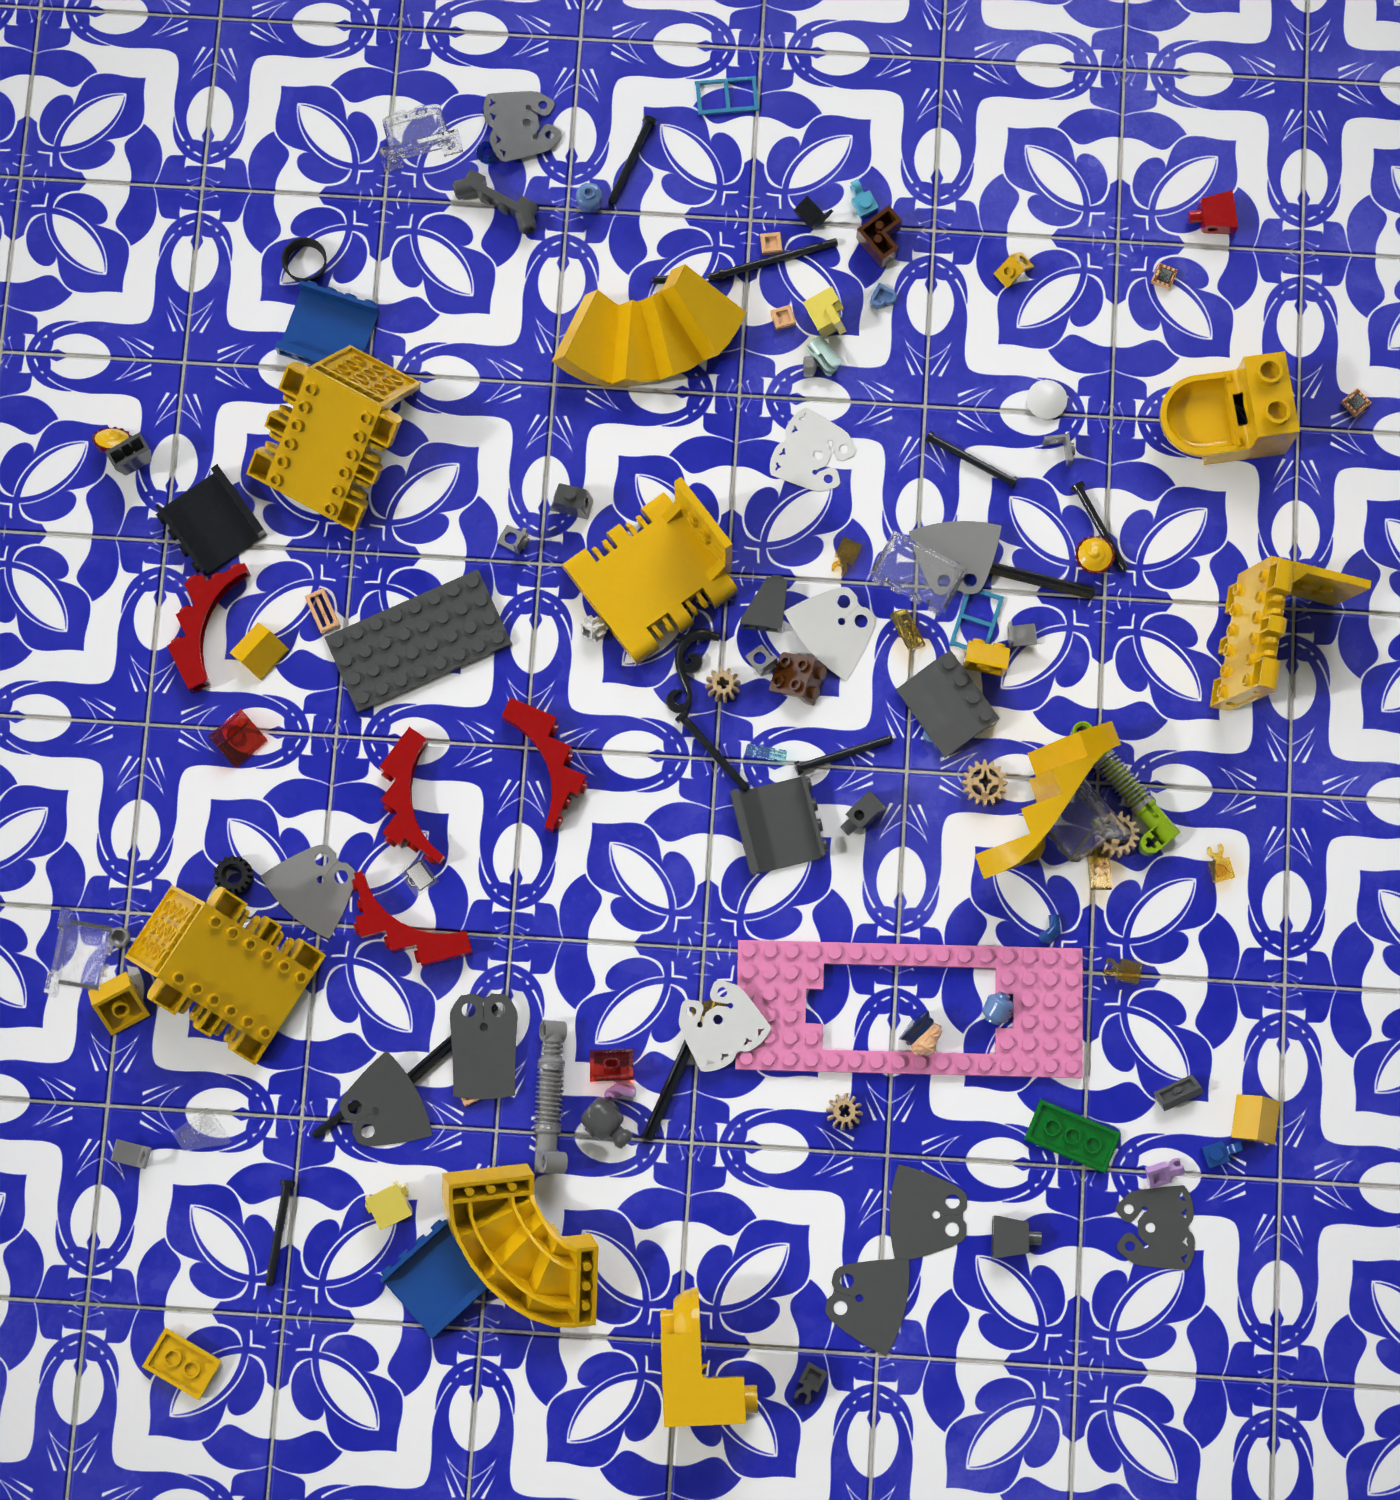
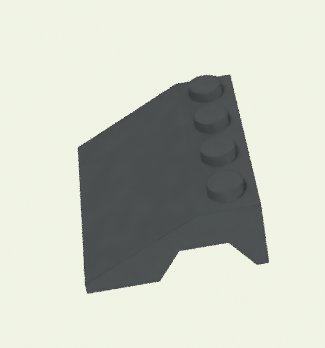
[896,650,1000,759]

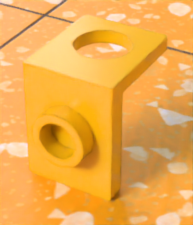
[994,252,1034,288]

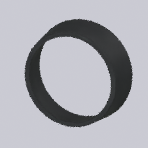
[281,237,327,282]

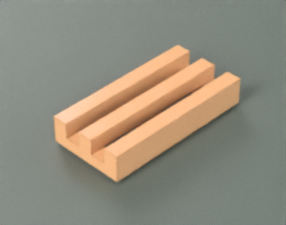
[304,588,341,635]

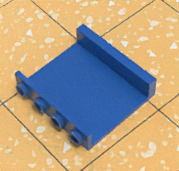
[275,280,380,365]
[379,1219,489,1339]

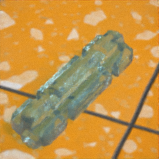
[745,744,787,762]

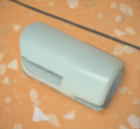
[806,336,842,376]

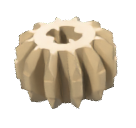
[705,667,741,703]
[826,1093,863,1131]

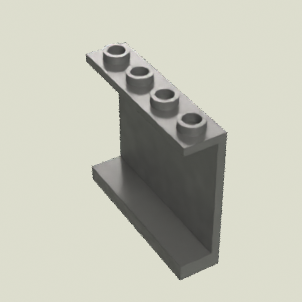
[730,773,828,876]

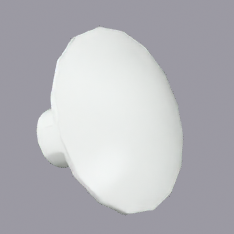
[1026,380,1068,421]

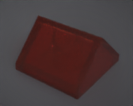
[208,709,268,768]
[590,1048,634,1084]

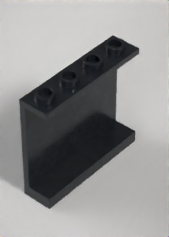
[155,464,267,577]

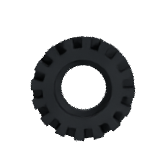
[213,855,254,896]

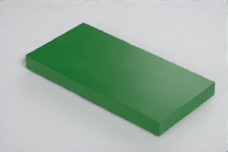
[1023,1099,1121,1174]

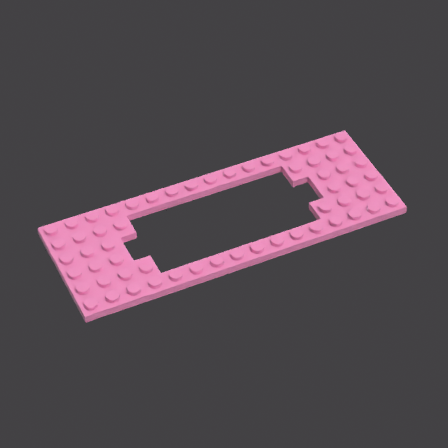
[735,940,1083,1079]

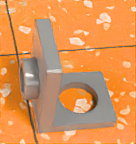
[1042,434,1075,467]
[497,525,530,554]
[1006,621,1038,648]
[745,644,778,676]
[111,1139,152,1169]

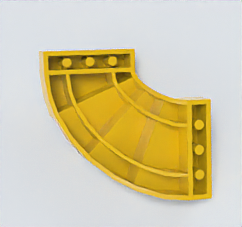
[552,264,747,387]
[975,721,1121,879]
[442,1163,599,1328]

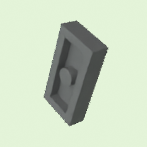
[1154,1074,1203,1112]

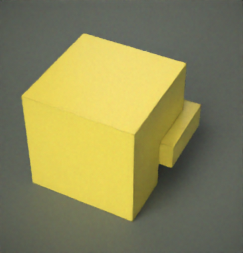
[803,286,847,338]
[365,1181,412,1231]

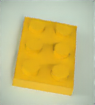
[142,1327,223,1400]

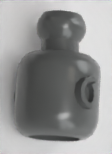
[581,1098,633,1149]

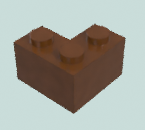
[856,206,902,269]

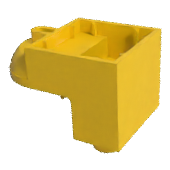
[1159,351,1300,465]
[660,1287,758,1427]

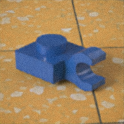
[1202,1141,1243,1168]

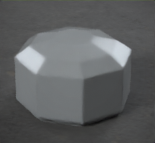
[803,356,816,377]
[108,927,131,949]

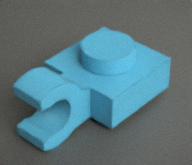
[850,179,879,219]

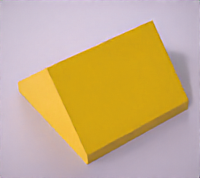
[230,622,289,681]
[1231,1094,1280,1145]

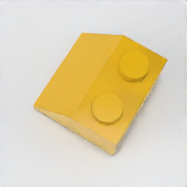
[963,639,1010,677]
[88,971,150,1036]

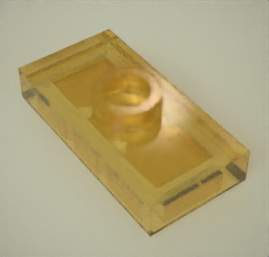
[890,609,926,651]
[1086,848,1113,890]

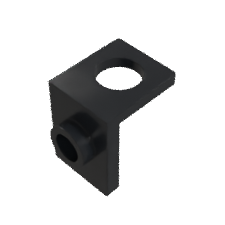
[793,196,834,230]

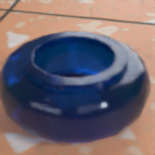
[476,140,501,165]

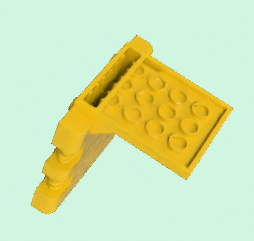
[246,345,421,532]
[562,477,738,666]
[1210,556,1371,711]
[124,885,326,1065]

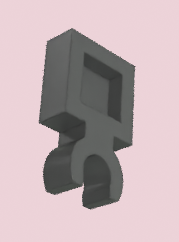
[794,1362,828,1404]

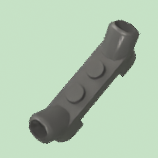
[452,170,539,234]

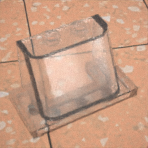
[378,104,463,172]
[1046,778,1132,862]
[44,907,113,998]

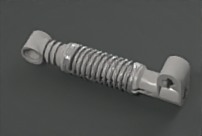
[533,1019,568,1174]

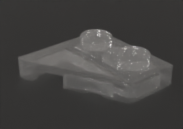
[172,1107,232,1151]

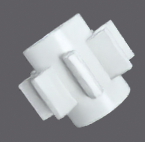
[580,615,606,642]

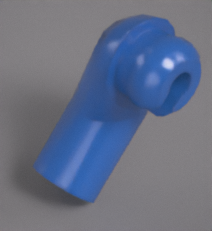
[1039,914,1060,944]

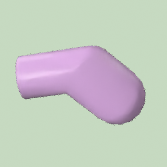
[604,1083,636,1102]

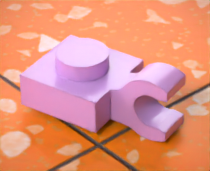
[1145,1158,1185,1189]

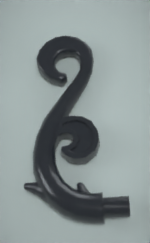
[666,628,720,713]

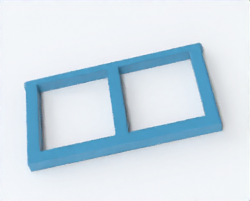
[694,76,759,116]
[949,585,1004,650]

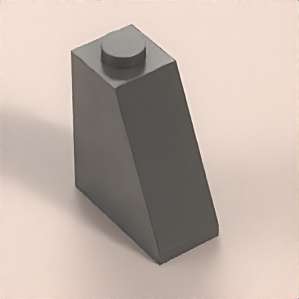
[740,575,788,633]

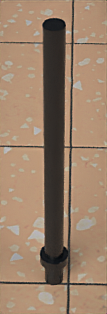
[706,238,838,282]

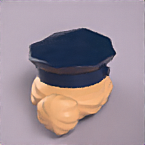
[898,1010,943,1056]

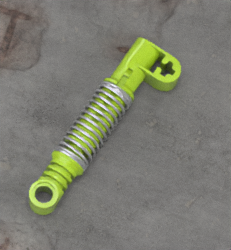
[1070,721,1181,856]

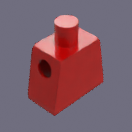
[1188,190,1238,235]

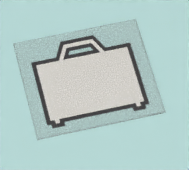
[398,856,439,898]

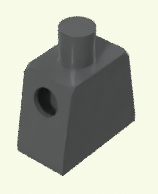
[105,432,152,476]
[550,483,594,520]
[840,790,887,836]
[991,1215,1042,1259]

